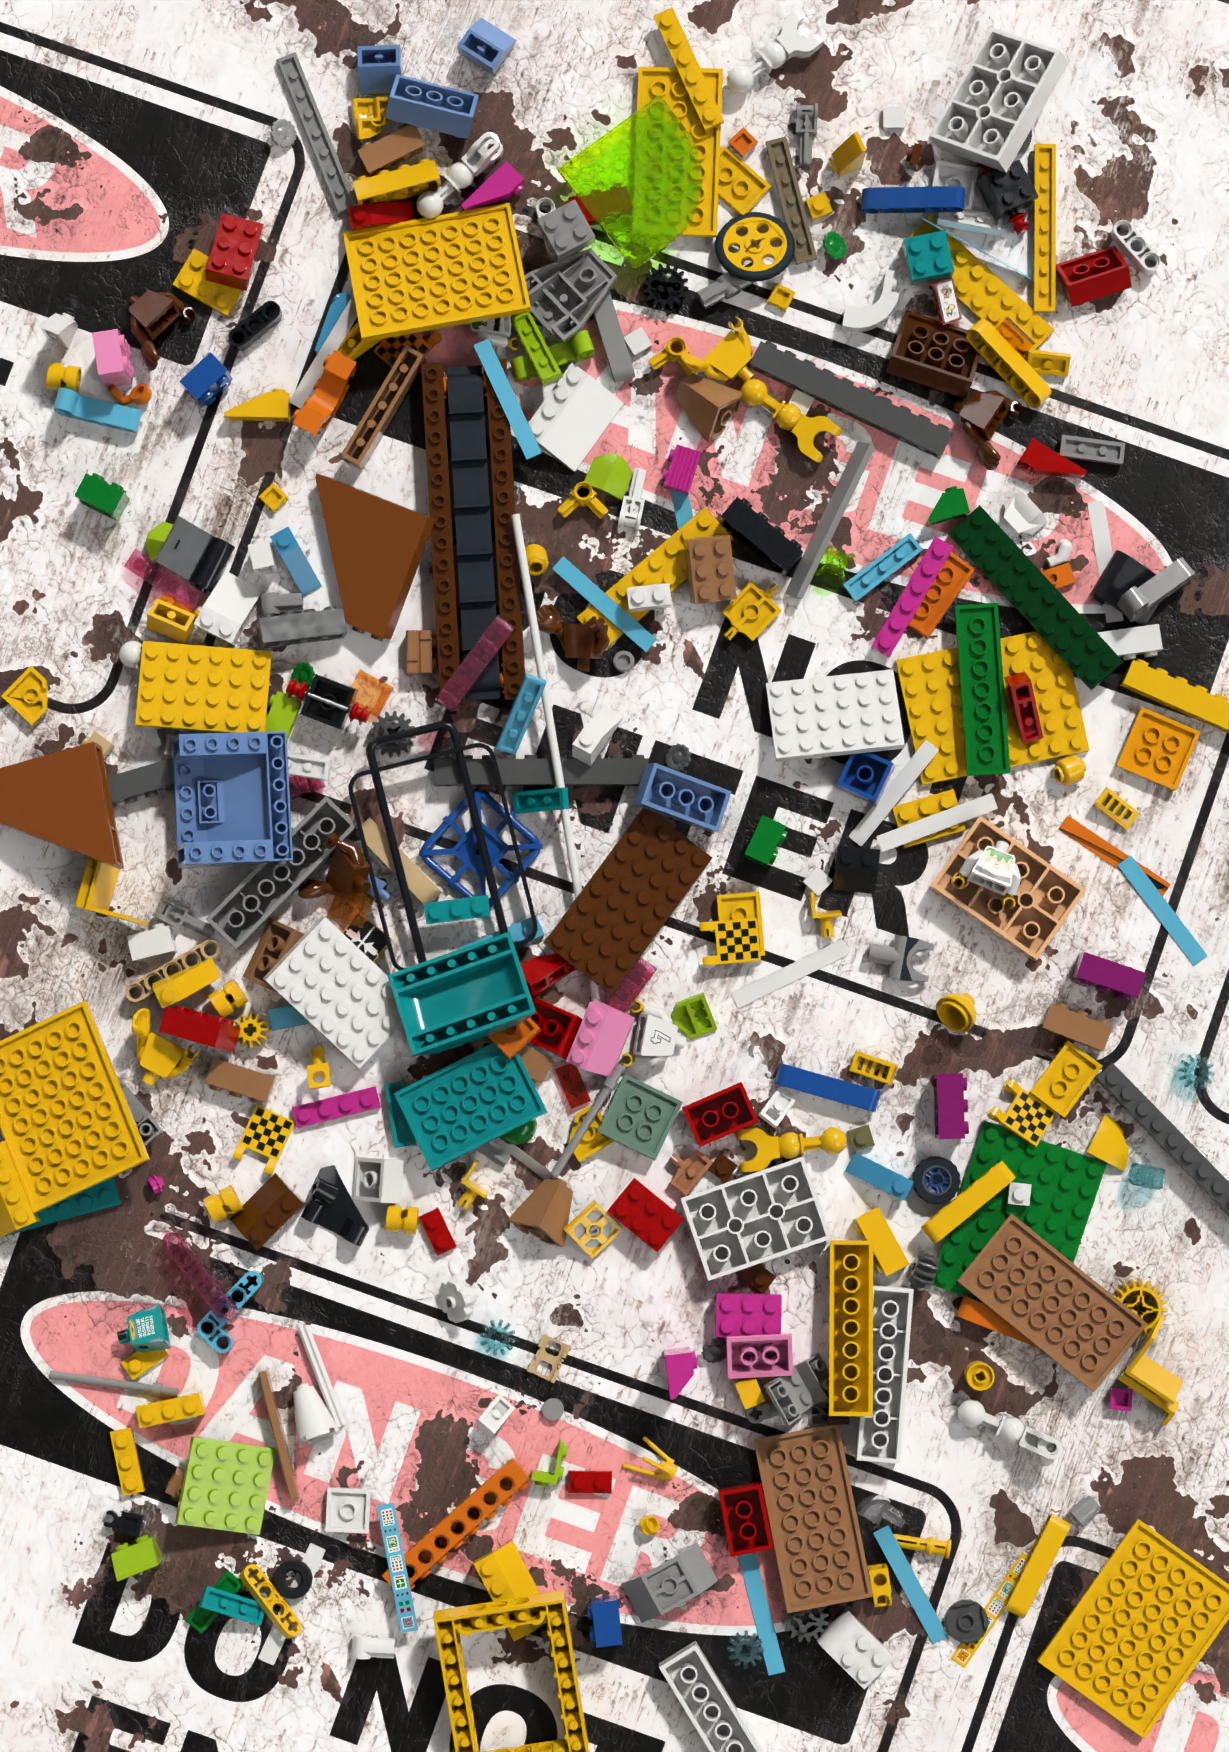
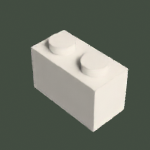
[248,538,278,576]
[626,583,672,613]
[126,923,177,962]

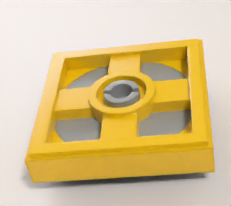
[563,1199,623,1260]

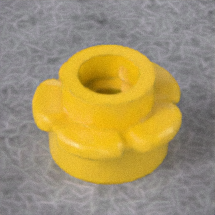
[640,1515,660,1536]

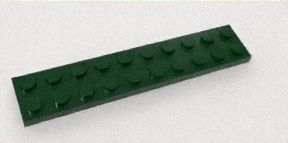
[948,505,1123,691]

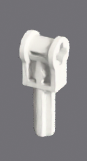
[618,468,646,531]

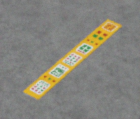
[951,1552,1028,1668]

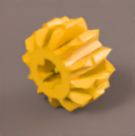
[234,1012,270,1049]

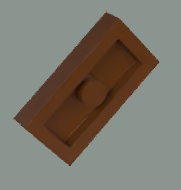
[736,1263,776,1294]

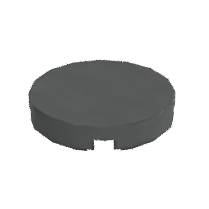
[945,1599,988,1643]

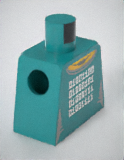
[117,1303,171,1352]

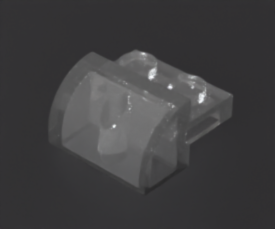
[856,1495,906,1528]

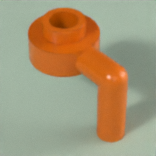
[107,383,152,406]

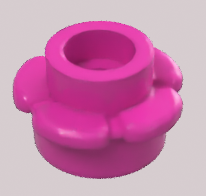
[147,1174,165,1195]

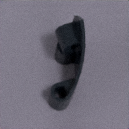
[301,1165,369,1247]

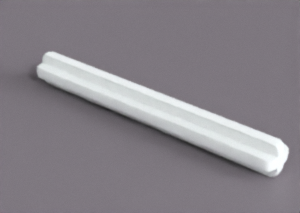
[298,1325,346,1428]

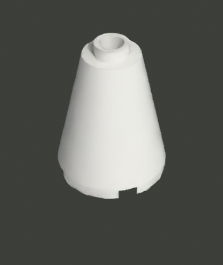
[293,1383,340,1447]

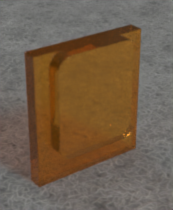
[996,316,1035,357]
[351,670,394,717]
[327,893,374,928]

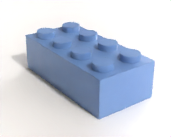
[385,74,479,139]
[633,763,732,832]

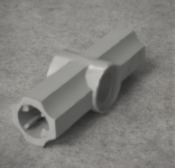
[696,262,756,309]

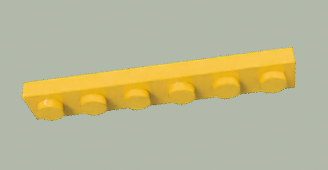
[653,7,724,132]

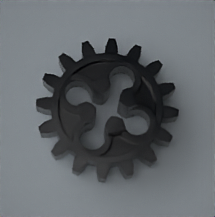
[643,263,689,310]

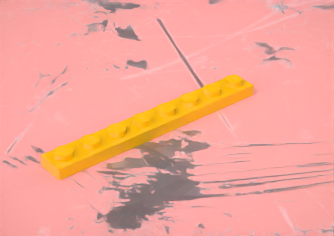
[1033,144,1056,313]

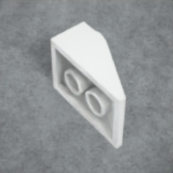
[194,571,264,647]

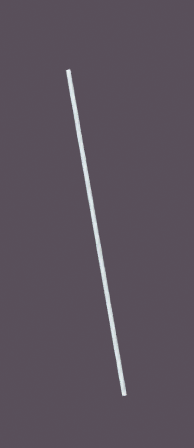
[511,514,608,1080]

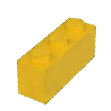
[853,1206,909,1276]
[135,1391,207,1428]

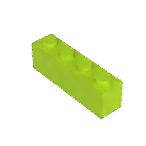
[265,691,303,742]

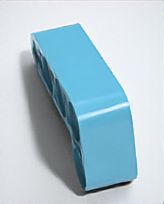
[54,387,142,433]
[197,1270,264,1353]

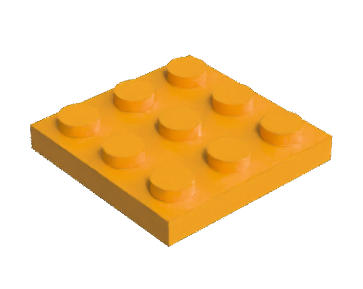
[1116,707,1201,791]

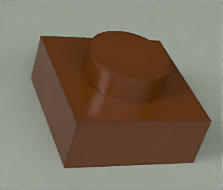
[906,143,923,171]
[708,1153,738,1183]

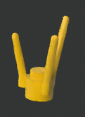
[622,1437,678,1481]

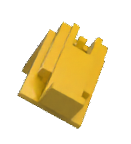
[75,858,149,926]
[1118,1317,1183,1426]

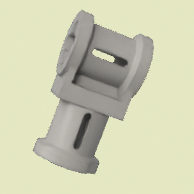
[745,1402,779,1424]

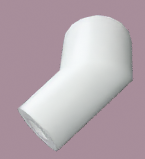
[1046,539,1073,568]

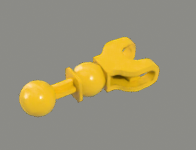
[741,379,843,463]
[735,1127,847,1172]

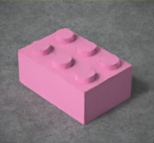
[92,329,135,388]

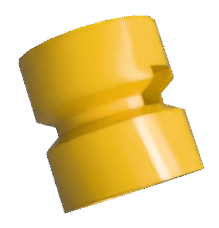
[46,362,82,393]
[208,979,249,1018]
[203,1185,243,1223]
[385,1204,419,1235]
[964,1360,995,1391]

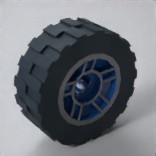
[912,1156,961,1204]

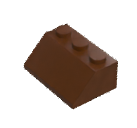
[230,1173,306,1250]

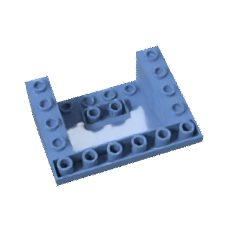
[171,731,293,869]

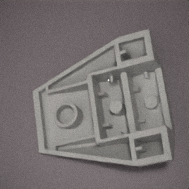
[525,248,618,342]

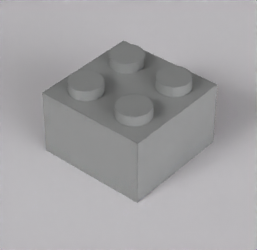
[537,199,595,262]

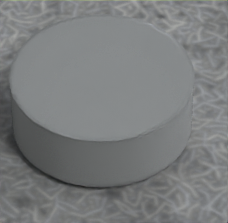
[613,650,634,673]
[542,1398,564,1420]

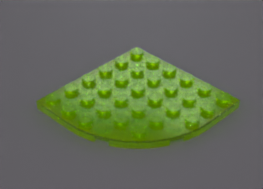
[558,95,702,271]

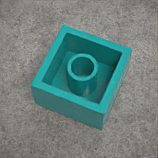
[902,230,954,286]

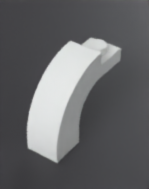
[841,269,899,332]

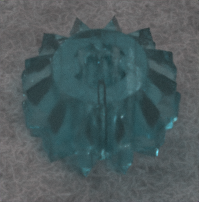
[1177,1054,1215,1090]
[1128,1163,1166,1190]
[480,1319,516,1356]
[727,1630,764,1669]

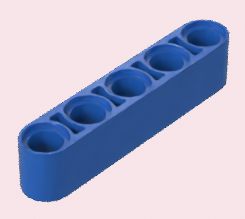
[861,186,965,214]
[774,1063,881,1112]

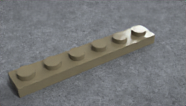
[765,137,817,265]

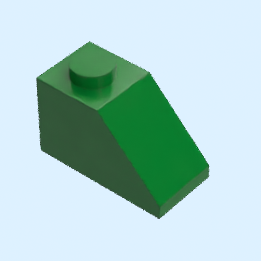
[926,486,970,527]

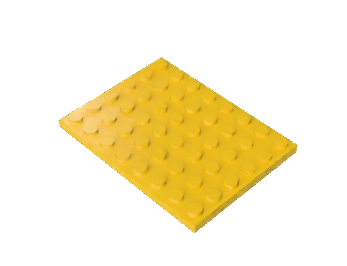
[343,203,531,342]
[895,631,1090,785]
[0,1001,150,1213]
[1037,1518,1229,1739]

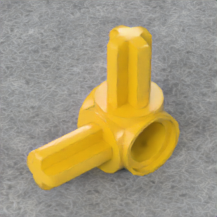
[648,337,697,376]
[557,481,608,519]

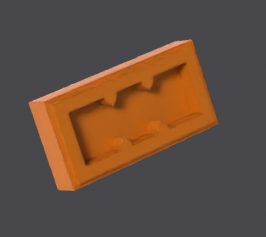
[1041,562,1076,589]

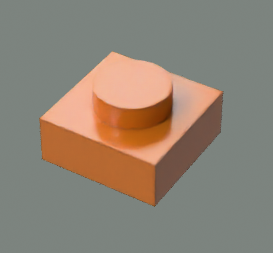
[728,127,758,158]

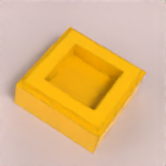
[767,283,796,312]
[258,482,289,513]

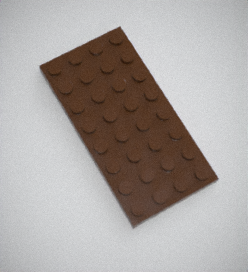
[542,808,713,995]

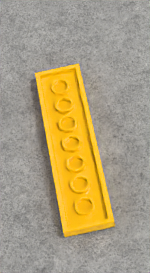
[901,215,1055,360]
[577,507,733,649]

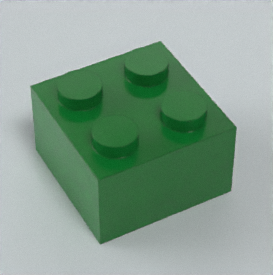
[74,473,130,522]
[743,815,788,868]

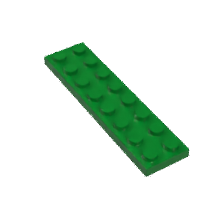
[954,603,1010,777]

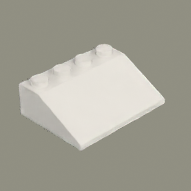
[528,363,624,472]

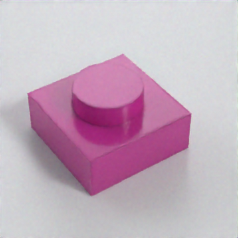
[1108,1387,1133,1411]

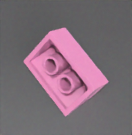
[566,1000,635,1077]
[726,1333,793,1379]

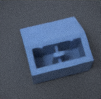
[457,18,517,76]
[357,45,402,95]

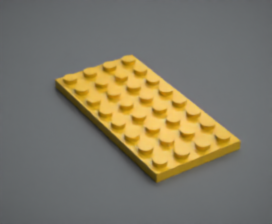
[632,67,723,238]

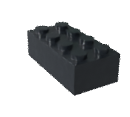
[719,497,803,578]

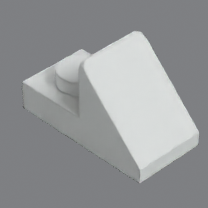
[758,1087,797,1128]
[474,1394,515,1438]

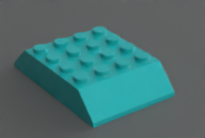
[387,932,536,1056]

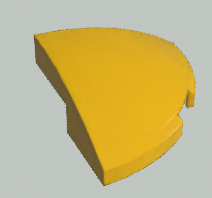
[351,97,391,140]
[1086,1114,1128,1172]

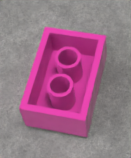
[715,1292,782,1337]

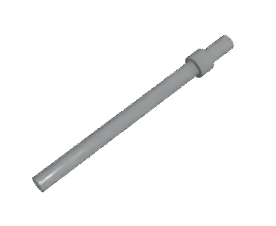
[550,1063,625,1178]
[49,1370,179,1397]

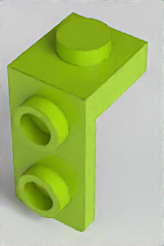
[531,1439,568,1487]

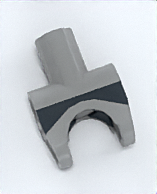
[867,935,934,982]

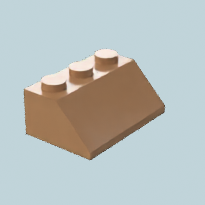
[243,918,304,992]

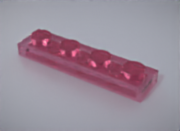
[124,549,205,612]

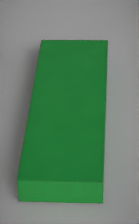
[185,1569,244,1634]

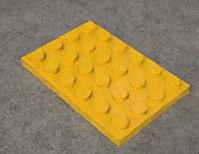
[135,641,272,733]

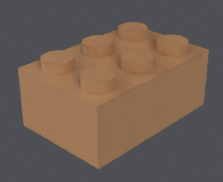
[683,534,737,604]

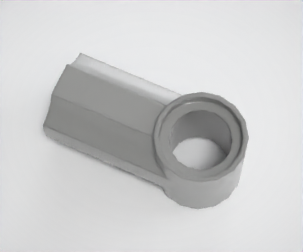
[260,592,303,616]

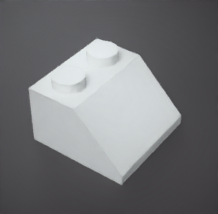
[353,1157,404,1204]

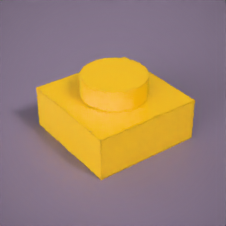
[805,192,833,221]

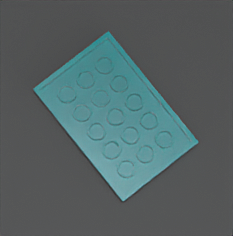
[394,1042,548,1171]

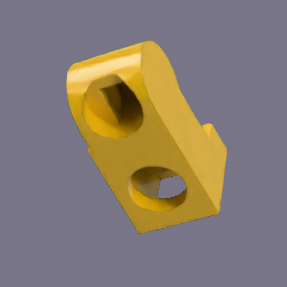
[867,1563,892,1608]

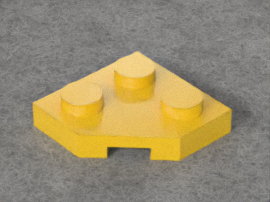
[1,666,48,726]
[568,1104,615,1162]

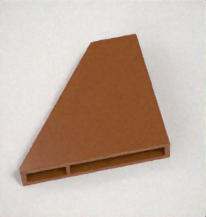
[315,474,435,642]
[0,742,124,869]

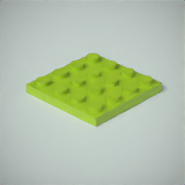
[175,1436,276,1535]

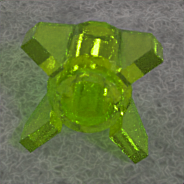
[815,545,856,585]

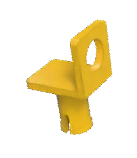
[810,891,842,938]
[307,1046,332,1089]
[457,1159,489,1210]

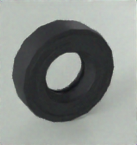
[273,1559,313,1599]

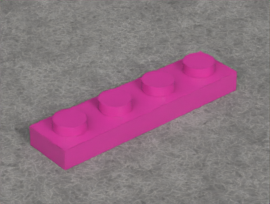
[292,1086,381,1128]

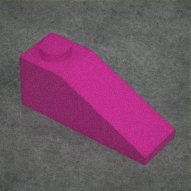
[461,161,525,211]

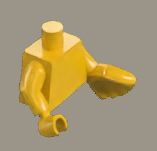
[680,316,755,382]
[131,1008,200,1086]

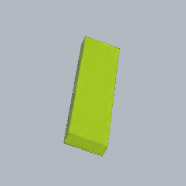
[511,312,563,386]

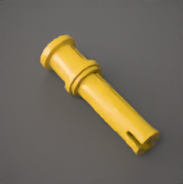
[893,1534,952,1559]

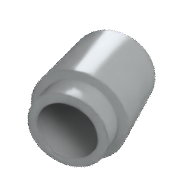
[1068,1495,1101,1527]

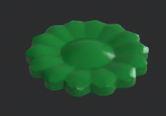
[823,231,847,260]
[291,662,315,690]

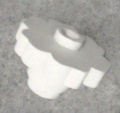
[439,1279,478,1323]

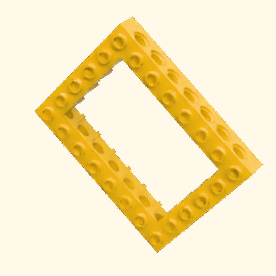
[433,1590,590,1752]

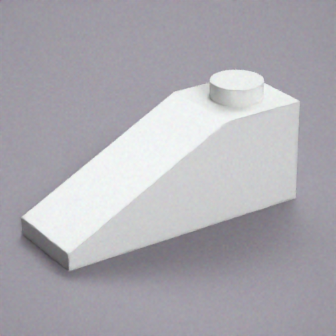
[39,313,78,349]
[572,706,624,766]

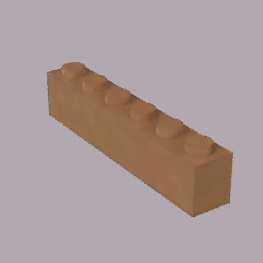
[341,345,427,469]

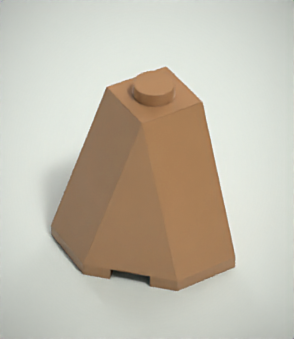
[675,374,743,442]
[508,1178,573,1247]

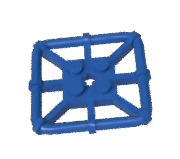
[419,788,543,908]

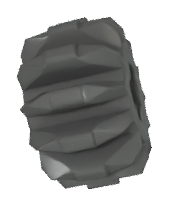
[909,1251,939,1289]

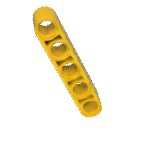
[966,319,1051,408]
[921,1160,1016,1244]
[1003,1513,1071,1619]

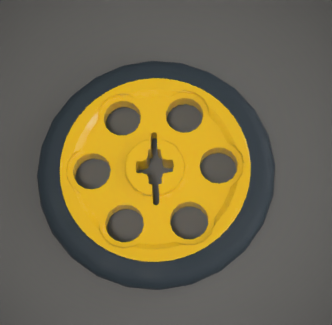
[715,212,795,282]

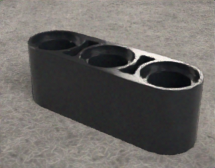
[228,301,282,351]

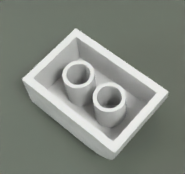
[816,1608,895,1690]

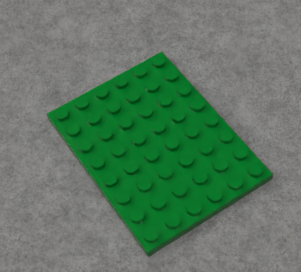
[932,1120,1107,1303]

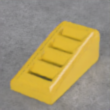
[1092,787,1140,831]
[849,1051,898,1085]

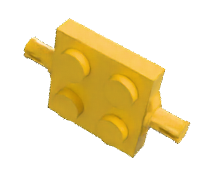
[722,582,782,642]

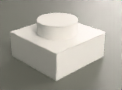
[1007,1182,1032,1206]

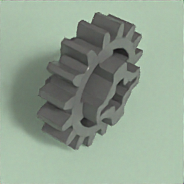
[369,711,416,758]
[781,1606,829,1642]

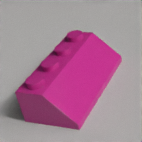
[664,1347,698,1400]

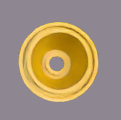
[936,993,976,1032]

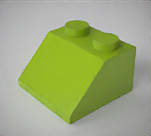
[111,1534,164,1582]

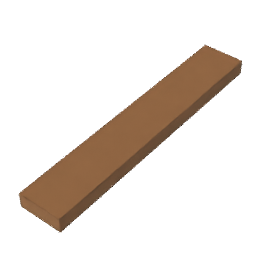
[258,1369,300,1500]

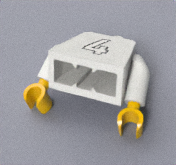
[622,1000,686,1066]

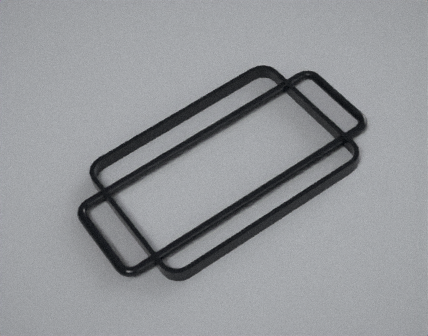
[348,721,538,971]

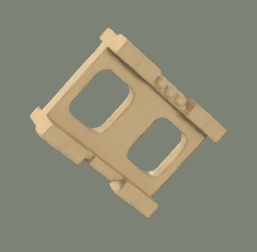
[527,1334,571,1383]

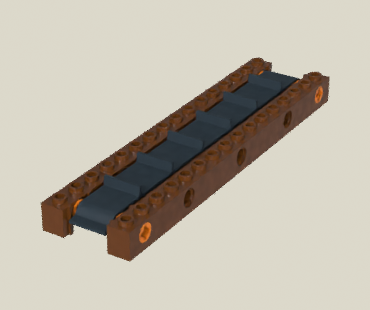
[421,359,525,706]

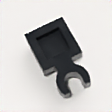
[811,1403,850,1425]
[103,1510,144,1537]

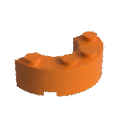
[291,350,357,437]

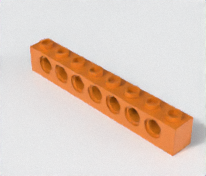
[382,1457,530,1590]

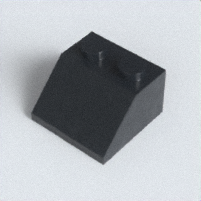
[832,846,880,894]

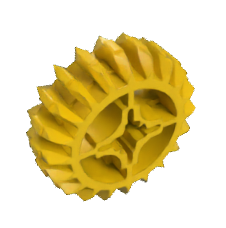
[1114,1279,1168,1337]

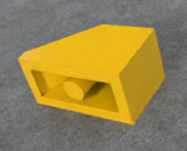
[734,1378,765,1410]

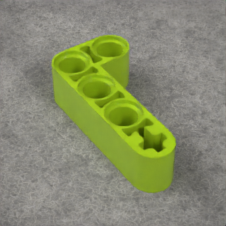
[510,330,595,382]

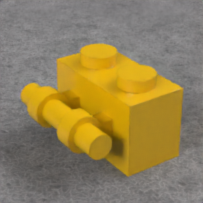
[146,594,200,644]

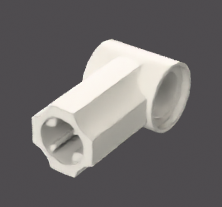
[352,1634,395,1659]

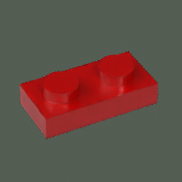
[419,1207,457,1256]
[569,1470,612,1494]

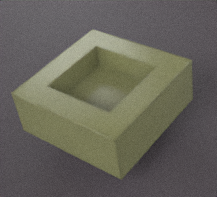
[848,1124,875,1152]

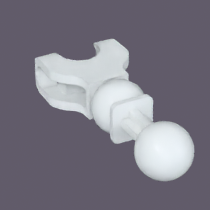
[727,9,826,94]
[416,132,504,218]
[119,641,192,749]
[958,1399,1063,1460]

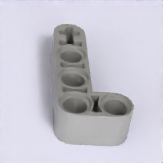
[1117,557,1196,622]

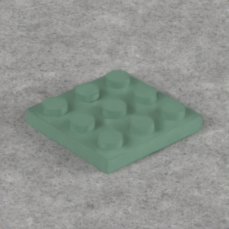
[597,1074,682,1161]

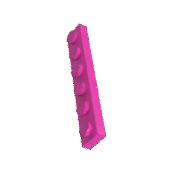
[871,536,953,657]

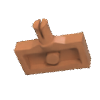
[668,1149,713,1196]

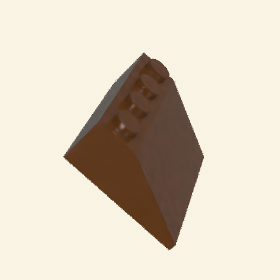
[885,310,980,398]

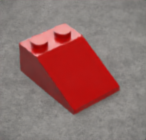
[529,996,583,1060]

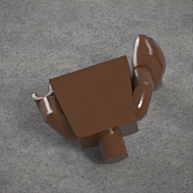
[128,290,195,370]
[954,390,1022,470]
[536,604,610,672]
[298,833,371,899]

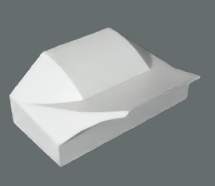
[1003,490,1048,536]

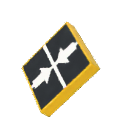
[343,912,392,962]

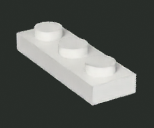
[937,209,1002,236]

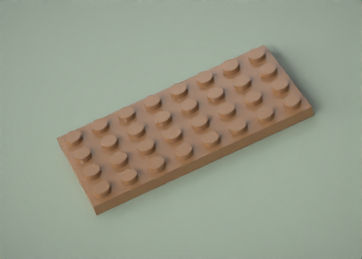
[957,1214,1148,1392]
[753,1425,873,1613]

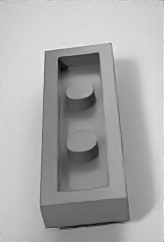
[1059,435,1126,465]

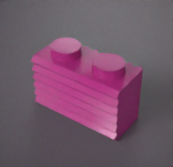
[661,445,701,495]

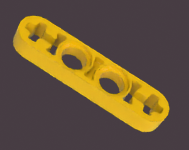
[240,1564,302,1638]

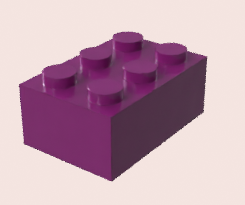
[1071,952,1146,1001]
[933,1073,969,1139]

